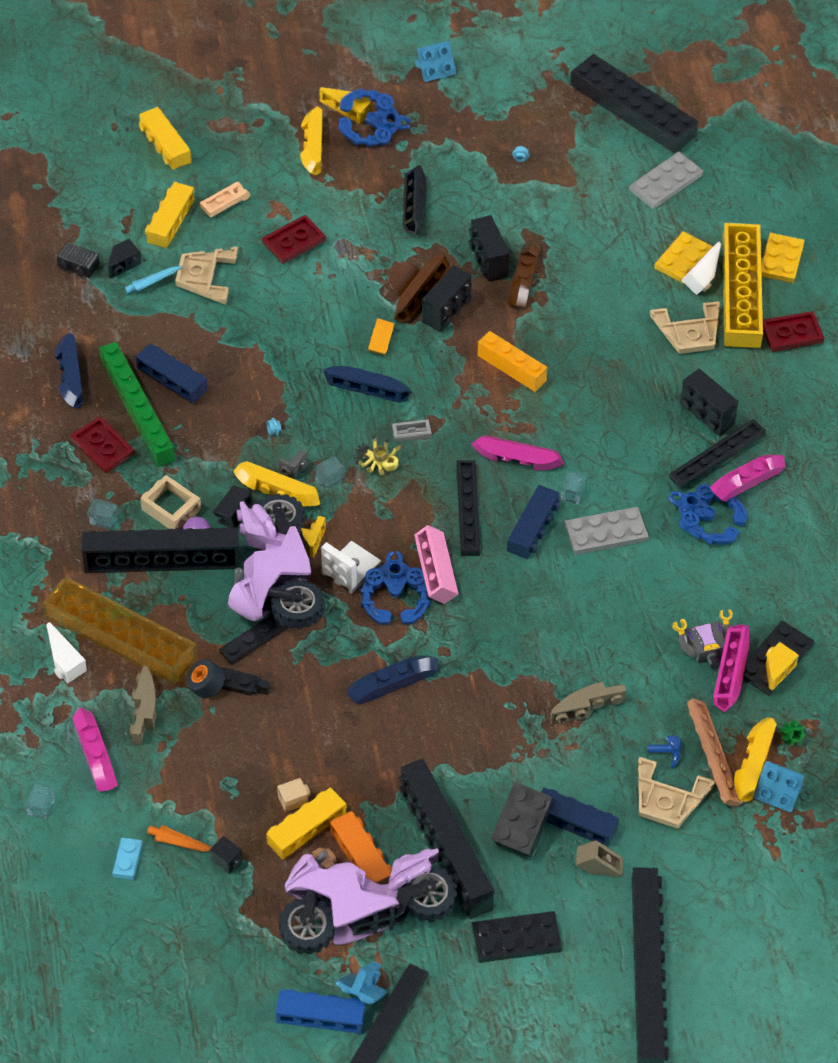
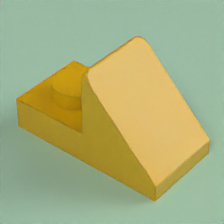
[300,516,326,558]

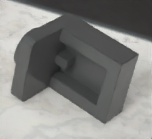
[278,449,308,479]

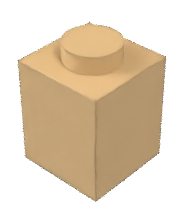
[277,778,310,813]

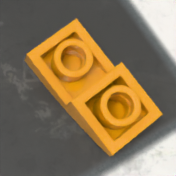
[368,318,395,356]

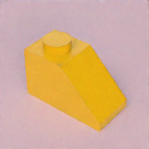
[766,642,799,691]

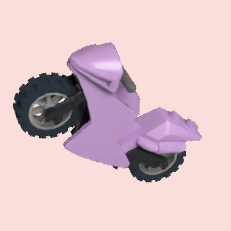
[228,494,324,629]
[279,848,457,955]

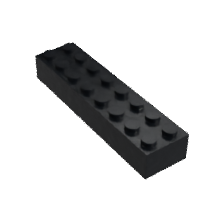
[570,54,698,154]
[82,527,240,573]
[399,758,494,919]

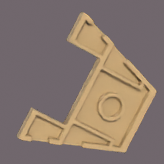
[176,247,238,304]
[650,301,720,354]
[638,757,715,829]

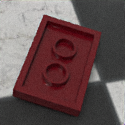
[262,215,326,264]
[763,311,824,352]
[70,416,135,474]

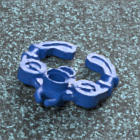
[338,88,411,147]
[668,484,748,545]
[361,551,430,625]

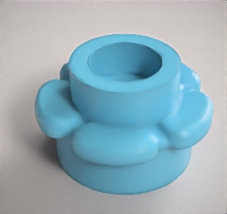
[512,146,529,162]
[266,418,281,436]

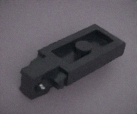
[220,667,270,696]

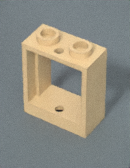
[140,475,201,529]

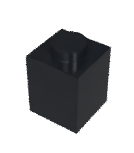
[210,836,243,873]

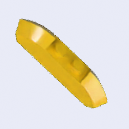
[300,106,322,175]
[234,461,320,506]
[734,717,776,802]

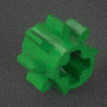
[780,720,806,746]

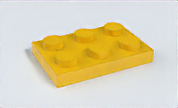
[654,231,713,284]
[761,233,805,283]

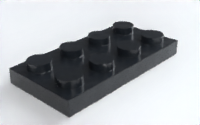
[743,620,814,696]
[472,911,562,963]

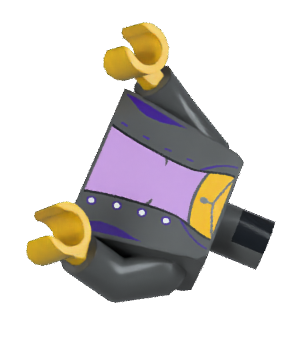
[672,609,732,669]

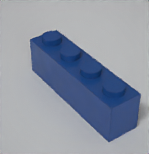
[276,989,365,1034]

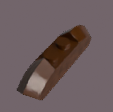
[508,239,541,307]
[394,252,450,323]

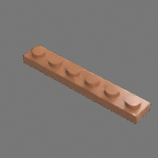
[687,698,743,807]

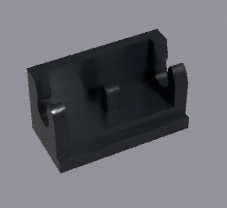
[213,485,254,528]

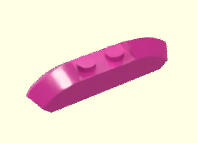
[471,435,564,470]
[710,454,785,502]
[713,624,750,712]
[72,707,118,791]

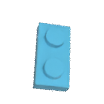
[113,838,142,880]

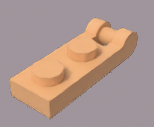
[200,182,250,218]

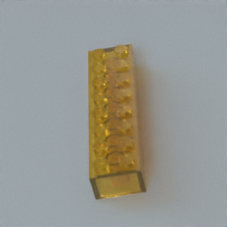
[42,576,197,685]

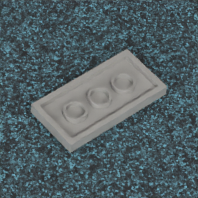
[629,152,703,209]
[564,507,649,555]

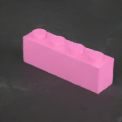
[414,525,458,604]

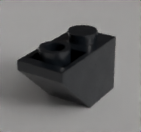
[108,239,141,278]

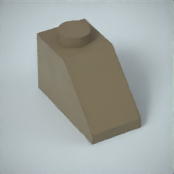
[576,840,623,877]

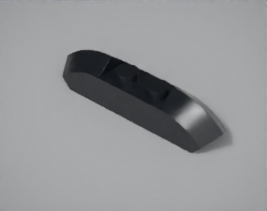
[403,165,426,234]

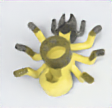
[354,435,402,475]

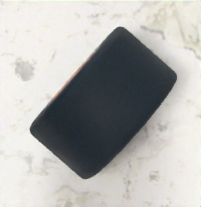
[186,659,225,698]

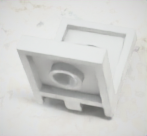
[321,541,381,594]

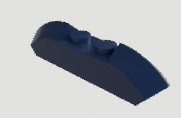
[55,333,83,408]
[323,366,412,403]
[347,655,438,704]

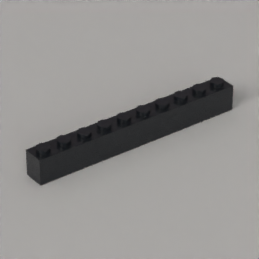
[631,867,669,1063]

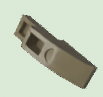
[129,665,157,745]
[550,682,627,725]

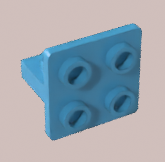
[415,41,456,82]
[754,761,804,812]
[336,961,388,1004]

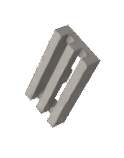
[392,419,432,442]

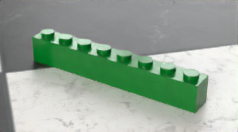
[99,342,175,467]

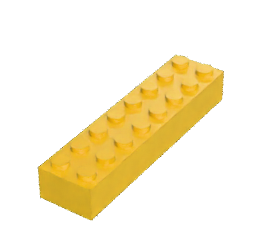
[722,223,763,348]

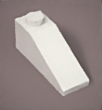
[681,242,721,295]
[47,622,87,684]

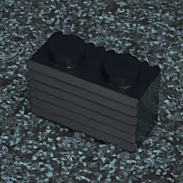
[57,242,100,278]

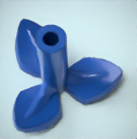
[648,735,681,768]

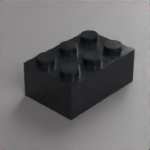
[468,215,510,282]
[422,265,472,332]
[680,368,739,436]
[491,782,556,857]

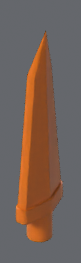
[147,825,212,852]

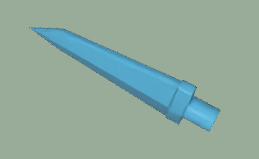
[125,266,184,294]

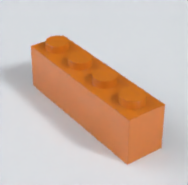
[330,811,392,885]

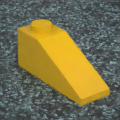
[320,87,373,124]

